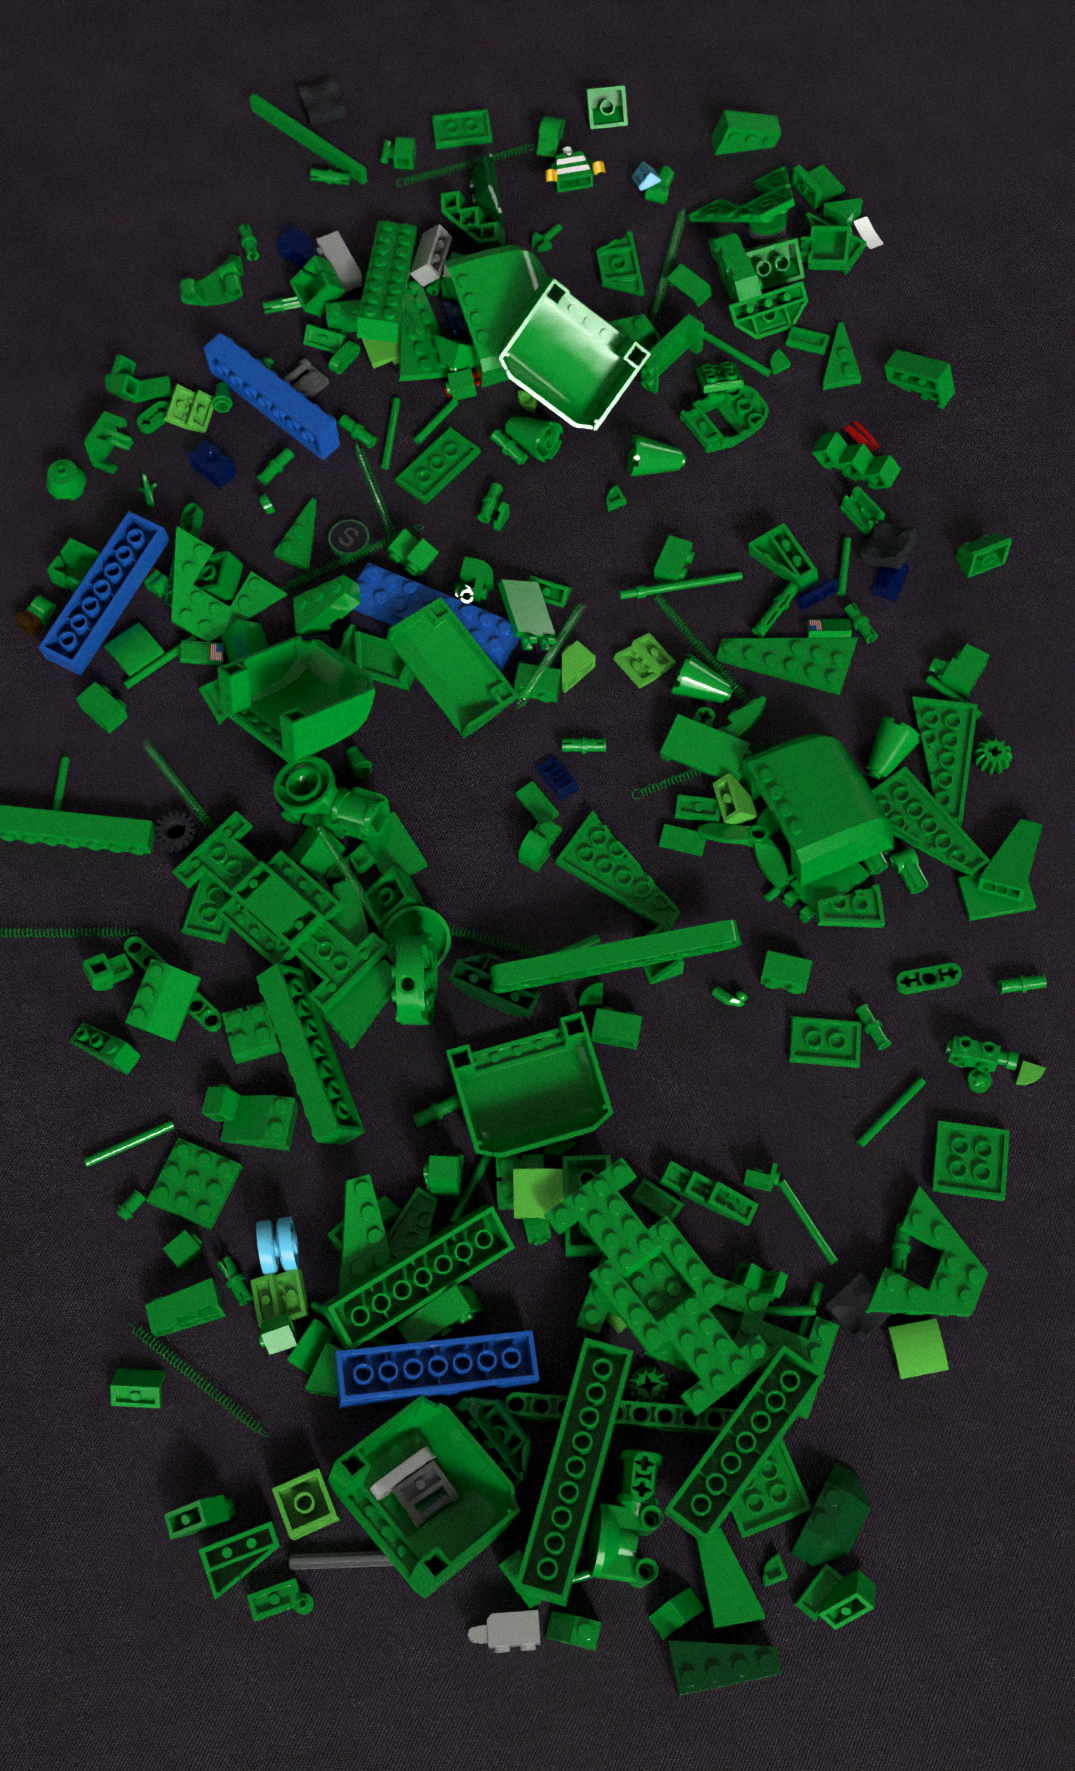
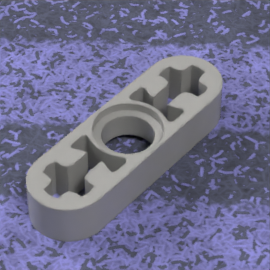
[370,1446,436,1500]

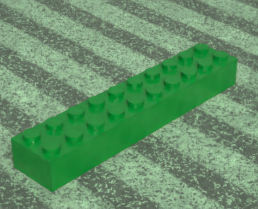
[515,1338,633,1607]

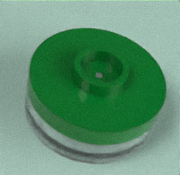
[747,213,787,242]

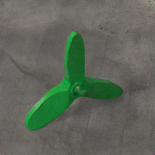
[697,805,788,888]

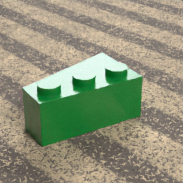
[711,110,781,155]
[884,349,955,409]
[293,575,361,641]

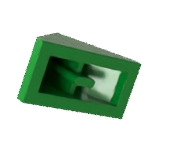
[822,198,863,226]
[648,1588,705,1640]

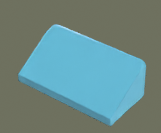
[632,161,661,191]

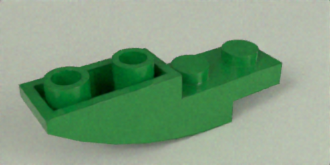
[718,696,766,740]

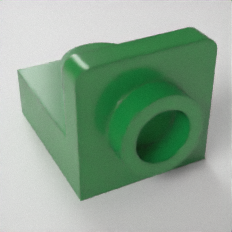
[743,1162,781,1192]

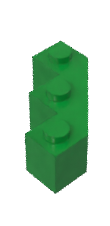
[441,191,505,250]
[708,232,763,302]
[811,431,901,490]

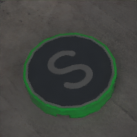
[328,519,370,558]

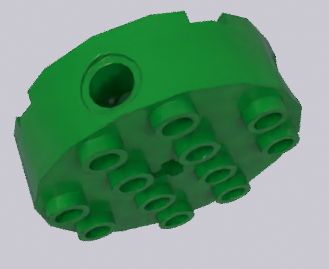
[392,933,438,1025]

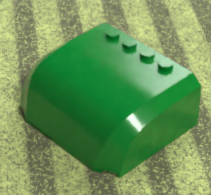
[444,245,547,388]
[498,276,651,430]
[217,635,375,764]
[742,734,892,886]
[446,1012,613,1158]
[328,1395,521,1599]

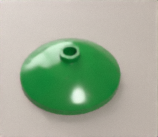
[383,905,451,966]

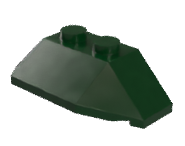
[469,153,503,226]
[448,952,541,1017]
[451,1396,531,1489]
[791,1462,871,1567]

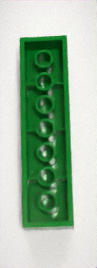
[357,221,417,343]
[256,963,365,1145]
[320,1205,515,1350]
[664,1345,825,1546]

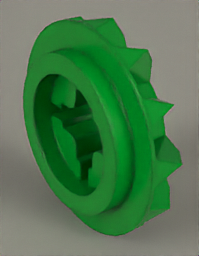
[629,1366,668,1403]

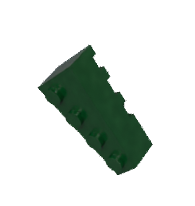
[667,1640,782,1697]

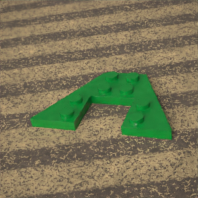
[688,165,795,223]
[171,526,287,642]
[865,1186,988,1317]

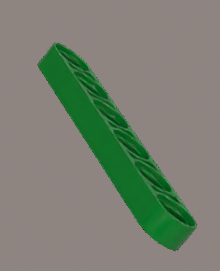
[164,503,203,609]
[124,936,223,1032]

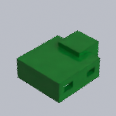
[800,226,852,271]

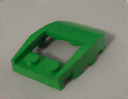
[680,385,769,453]

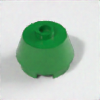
[46,460,86,501]

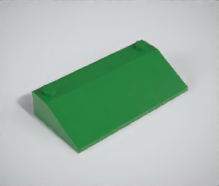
[386,597,519,738]

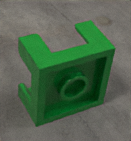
[84,411,133,474]

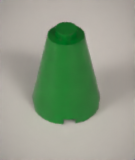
[505,416,563,462]
[627,434,686,477]
[670,653,733,703]
[866,716,921,780]

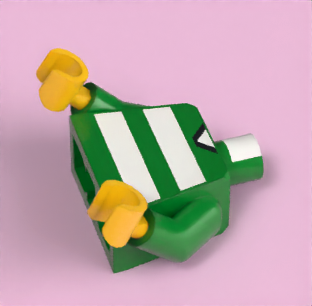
[546,147,605,193]

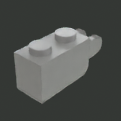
[467,1610,541,1653]

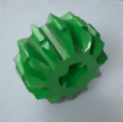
[974,737,1012,775]

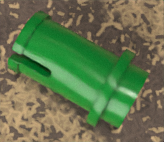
[116,1190,146,1221]

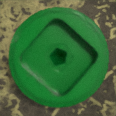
[967,1069,992,1093]

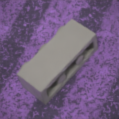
[410,224,452,287]
[315,231,363,293]

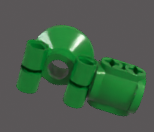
[273,756,390,841]
[588,1450,663,1588]

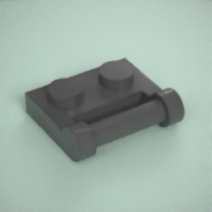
[281,358,329,400]
[392,1460,459,1528]

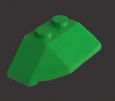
[728,281,808,340]

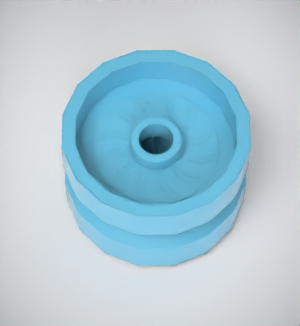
[256,1216,299,1274]

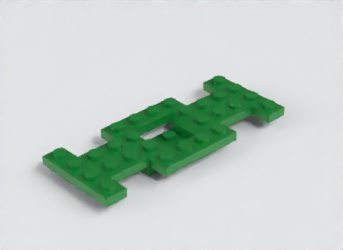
[172,811,390,1014]
[544,1157,775,1417]
[576,1255,839,1420]

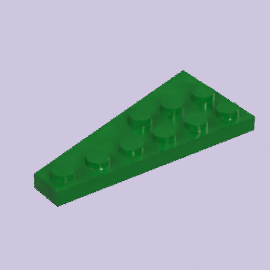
[716,637,858,695]
[556,810,681,929]

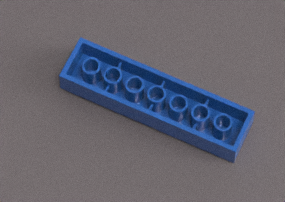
[203,333,340,460]
[38,512,170,676]
[353,563,520,671]
[334,1330,539,1408]

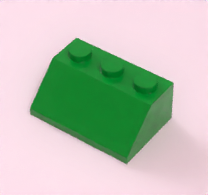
[125,958,201,1042]

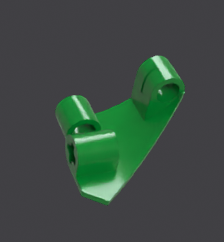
[179,254,244,306]

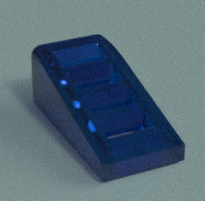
[536,756,579,801]

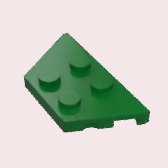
[596,231,644,296]

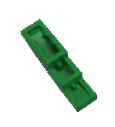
[658,1161,759,1226]

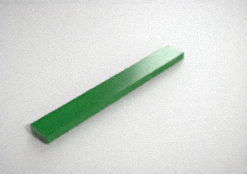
[249,93,367,185]

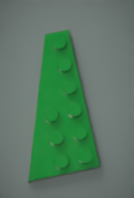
[399,281,454,382]
[912,696,978,826]
[872,766,990,877]
[336,1174,393,1337]

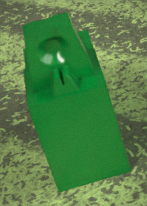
[929,643,990,698]
[164,1495,236,1539]

